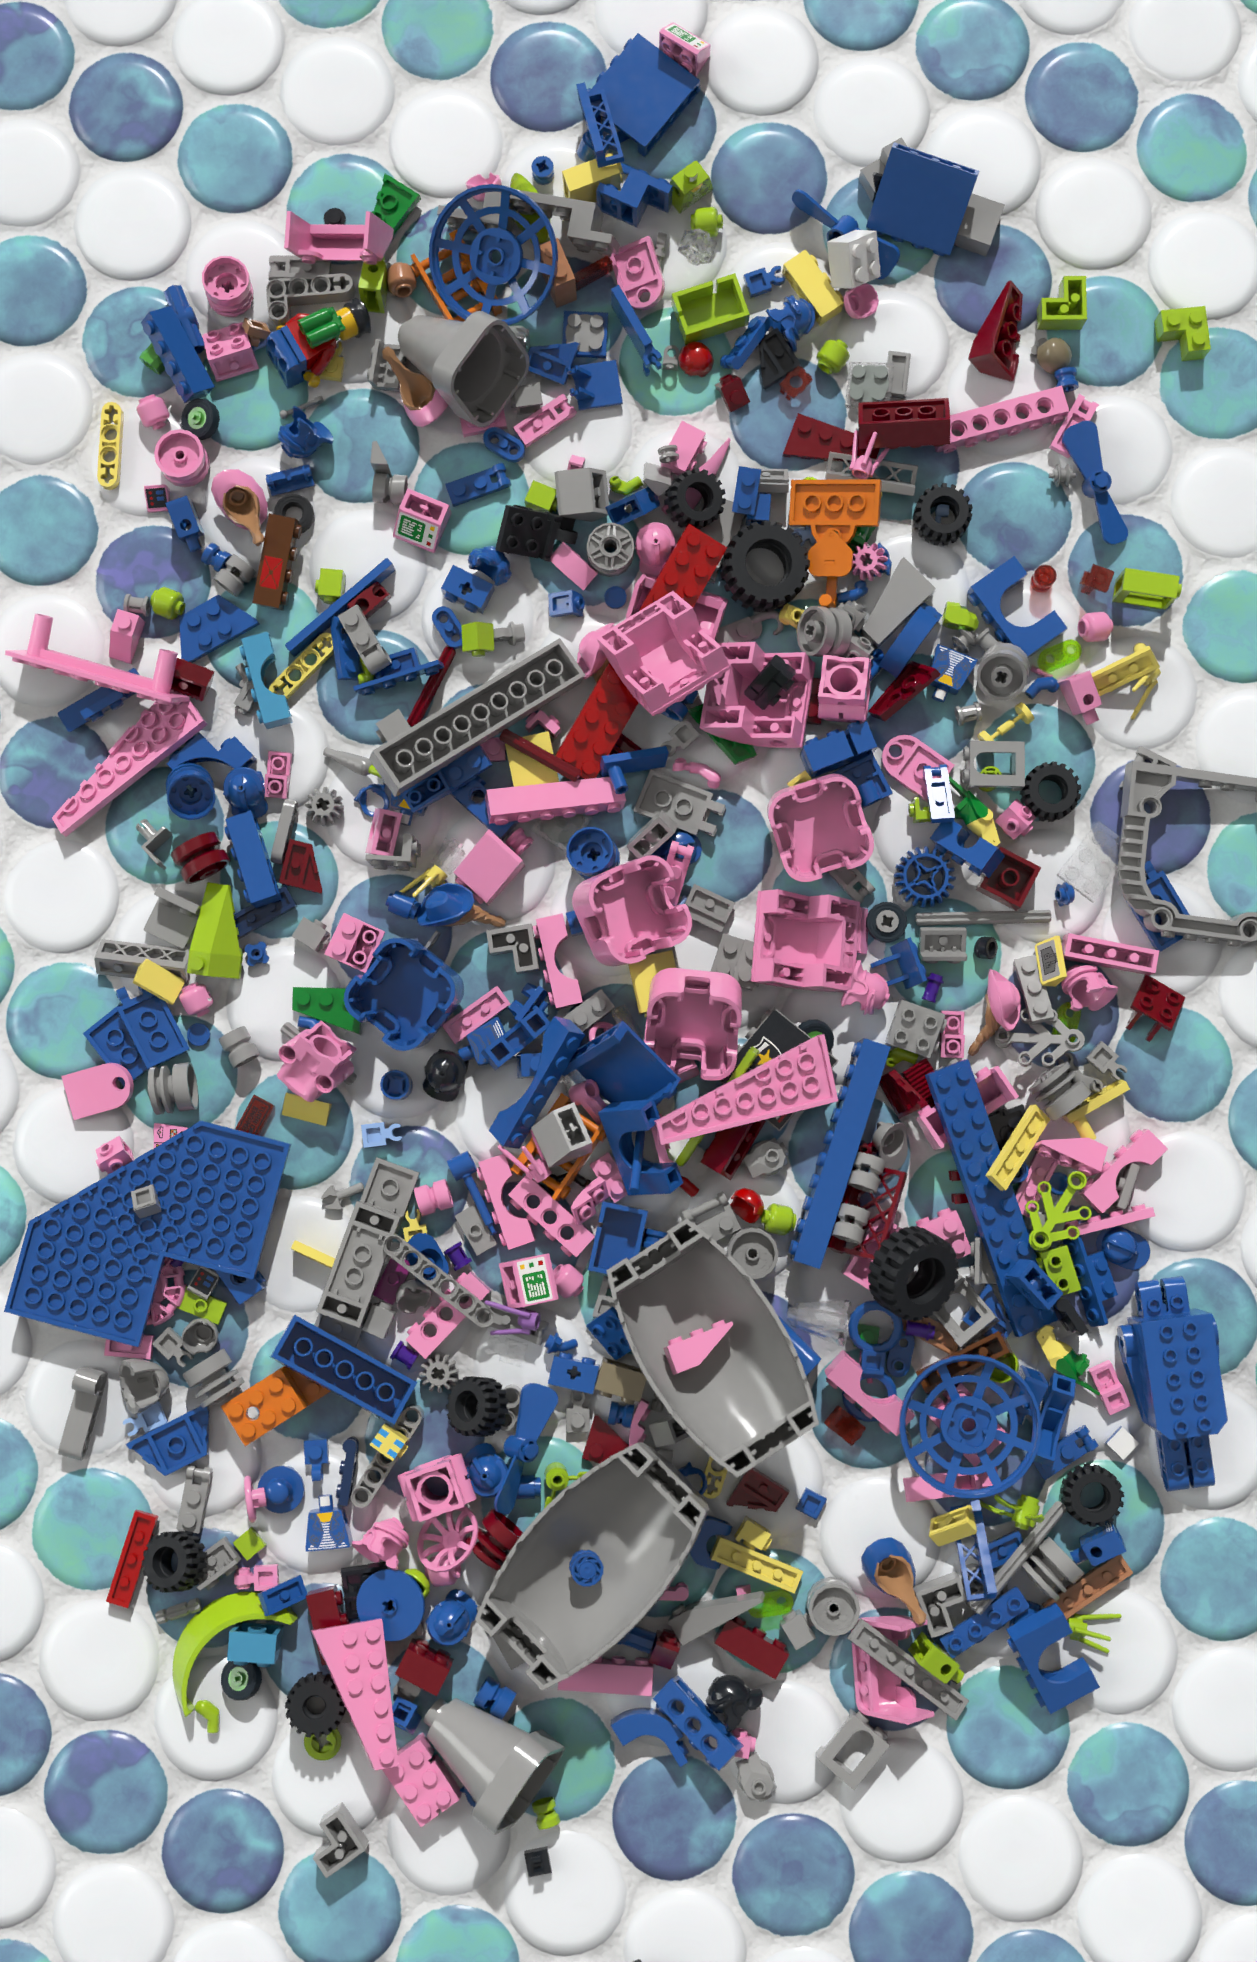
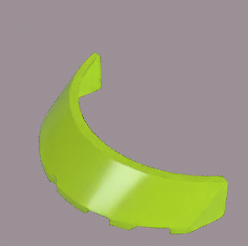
[172,1591,298,1717]

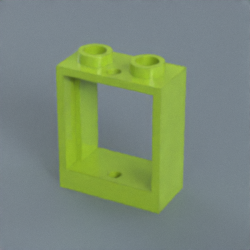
[1112,568,1182,610]

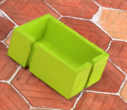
[671,273,750,345]

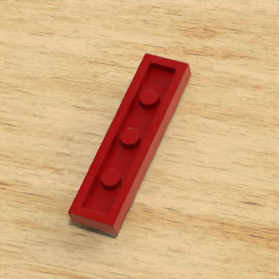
[106,1509,159,1608]

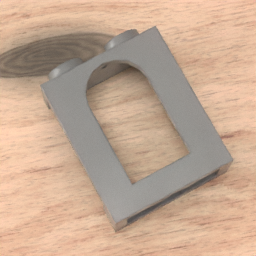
[963,741,1025,791]
[933,1275,1000,1349]
[816,1709,890,1790]

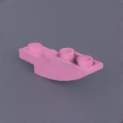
[903,1467,998,1502]

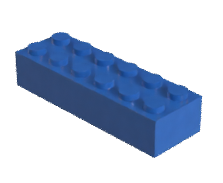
[270,1315,417,1425]

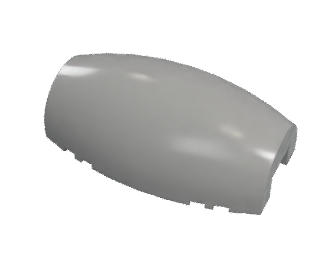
[607,1219,819,1478]
[475,1442,709,1690]

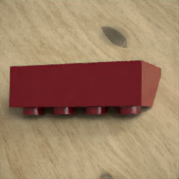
[858,398,950,450]

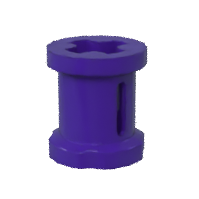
[443,1241,472,1271]
[390,1340,419,1370]

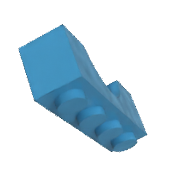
[239,632,293,729]

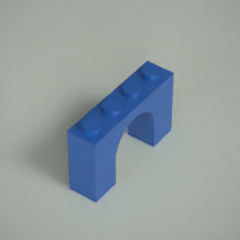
[967,556,1067,658]
[598,1099,683,1196]
[1006,1602,1100,1714]

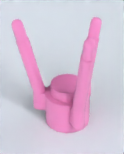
[849,430,890,479]
[498,1129,552,1183]

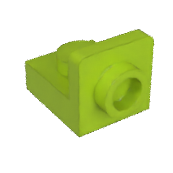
[908,797,931,823]

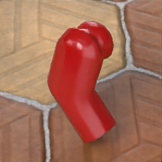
[679,1176,699,1197]

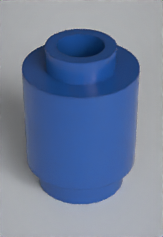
[385,890,421,919]
[516,1475,541,1499]

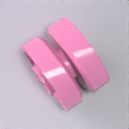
[154,429,210,487]

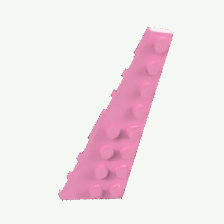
[52,690,207,837]
[654,1034,838,1145]

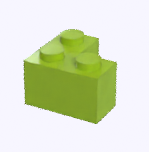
[1037,276,1087,330]
[1154,306,1211,361]

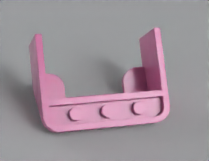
[284,211,394,265]
[626,574,729,640]
[916,1065,1019,1150]
[851,1615,934,1725]

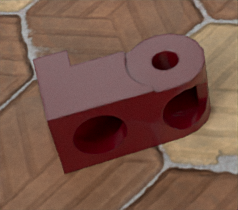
[347,582,391,621]

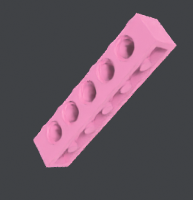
[935,386,1069,453]

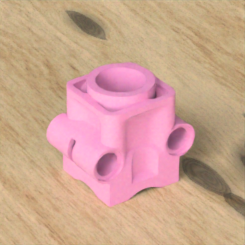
[818,655,871,723]
[277,1021,356,1102]
[397,1453,477,1522]

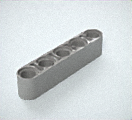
[351,1404,424,1508]

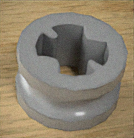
[658,445,679,463]

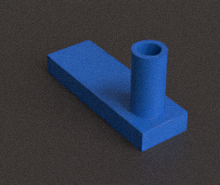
[599,746,669,794]

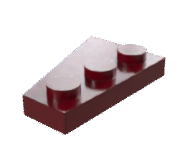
[868,661,941,721]

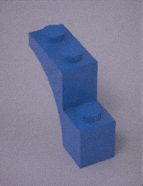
[166,732,257,770]
[1031,1373,1076,1467]

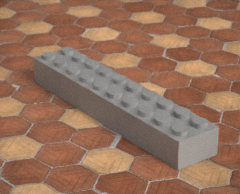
[369,638,585,797]

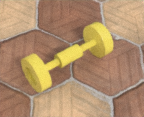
[977,702,1034,741]

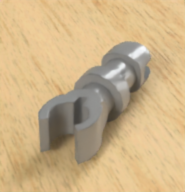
[655,232,667,269]

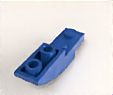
[401,745,493,813]

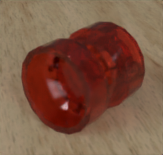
[1030,565,1057,593]

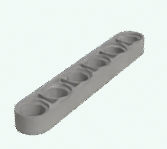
[382,1234,495,1328]

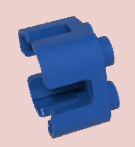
[344,938,464,1051]

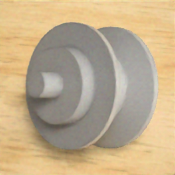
[1049,464,1076,487]
[952,629,976,653]

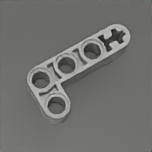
[266,273,356,327]
[58,1366,108,1461]

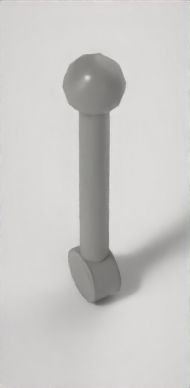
[279,396,324,419]

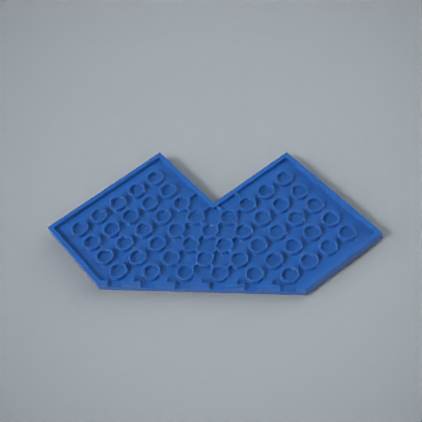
[4,1121,291,1347]

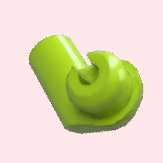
[358,657,375,684]
[886,1047,919,1067]

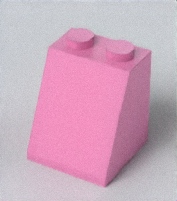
[453,829,525,905]

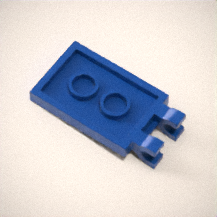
[611,285,662,377]
[1122,860,1190,952]
[116,986,190,1070]

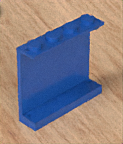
[587,33,700,157]
[866,142,979,256]
[562,1021,681,1106]

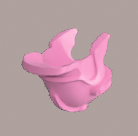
[635,522,677,576]
[841,960,890,1015]
[1061,965,1118,1011]
[352,1517,409,1570]

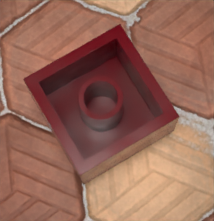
[976,846,1041,911]
[395,1638,454,1696]

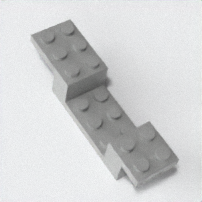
[437,190,620,256]
[314,1157,420,1347]

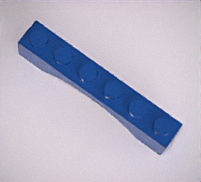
[489,1016,585,1149]

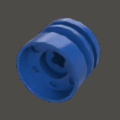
[165,763,216,820]
[566,827,620,880]

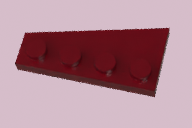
[782,413,880,464]

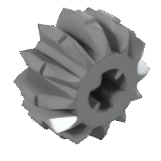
[305,787,344,826]
[419,1353,459,1393]

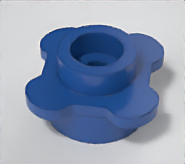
[1055,882,1075,906]
[244,941,269,966]

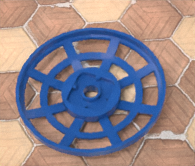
[429,184,558,326]
[899,1354,1042,1499]

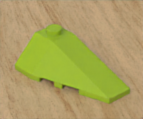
[187,882,243,979]

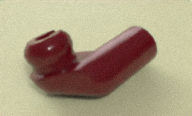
[858,1140,878,1155]

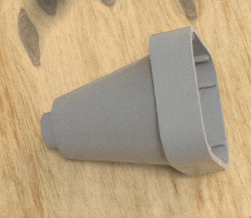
[398,311,529,427]
[423,1698,565,1835]

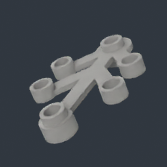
[994,1008,1085,1068]

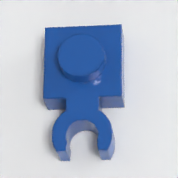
[743,266,785,298]

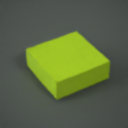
[233,1527,266,1561]

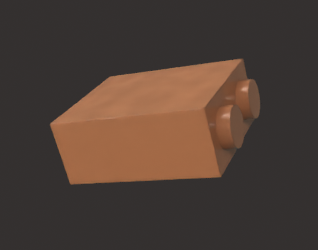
[540,238,577,308]

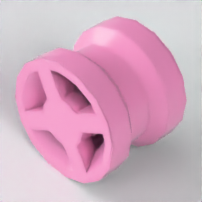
[505,827,534,856]

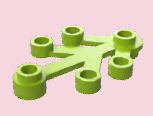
[1024,1171,1092,1251]

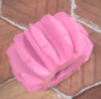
[852,542,888,581]

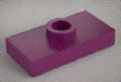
[373,1258,410,1305]

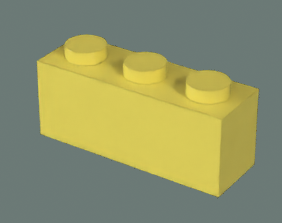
[782,249,844,326]

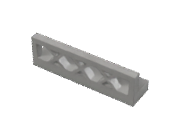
[825,452,918,496]
[94,939,189,985]

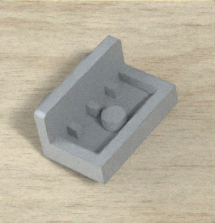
[367,339,406,392]
[919,927,967,964]
[197,1536,241,1591]

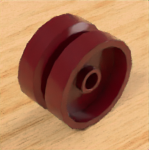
[171,832,231,884]

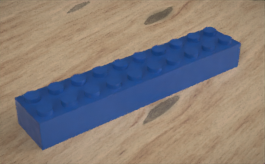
[788,1038,891,1269]

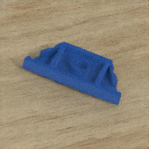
[179,595,260,663]
[126,1406,209,1476]

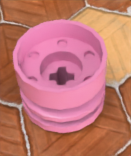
[202,256,253,317]

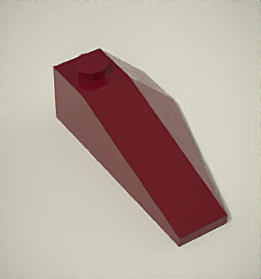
[968,281,1023,381]

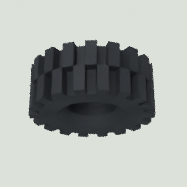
[285,1672,347,1738]

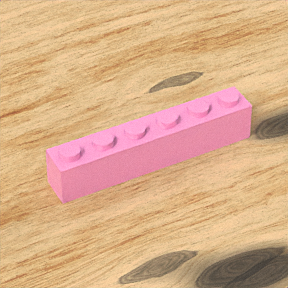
[485,777,626,825]

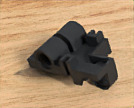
[495,505,578,562]

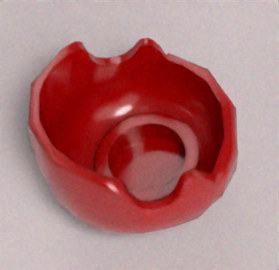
[678,342,714,377]
[730,1188,764,1223]

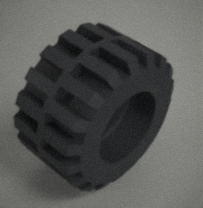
[664,468,726,529]
[913,483,973,546]
[1019,761,1081,822]
[446,1376,509,1437]
[1060,1463,1124,1527]
[142,1531,207,1593]

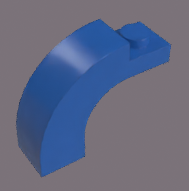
[879,602,942,678]
[611,1708,689,1767]

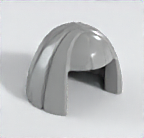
[119,1359,169,1414]

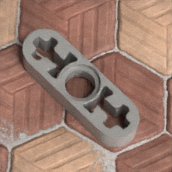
[271,799,298,865]

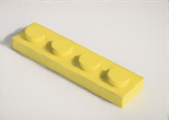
[985,1104,1050,1191]
[709,1536,803,1594]

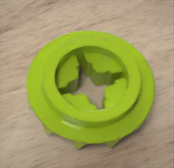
[304,1728,342,1761]

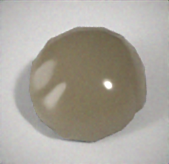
[1037,337,1072,375]

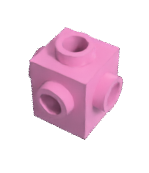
[995,799,1036,840]
[96,1136,134,1174]

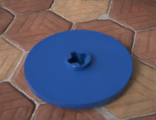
[356,1569,425,1641]

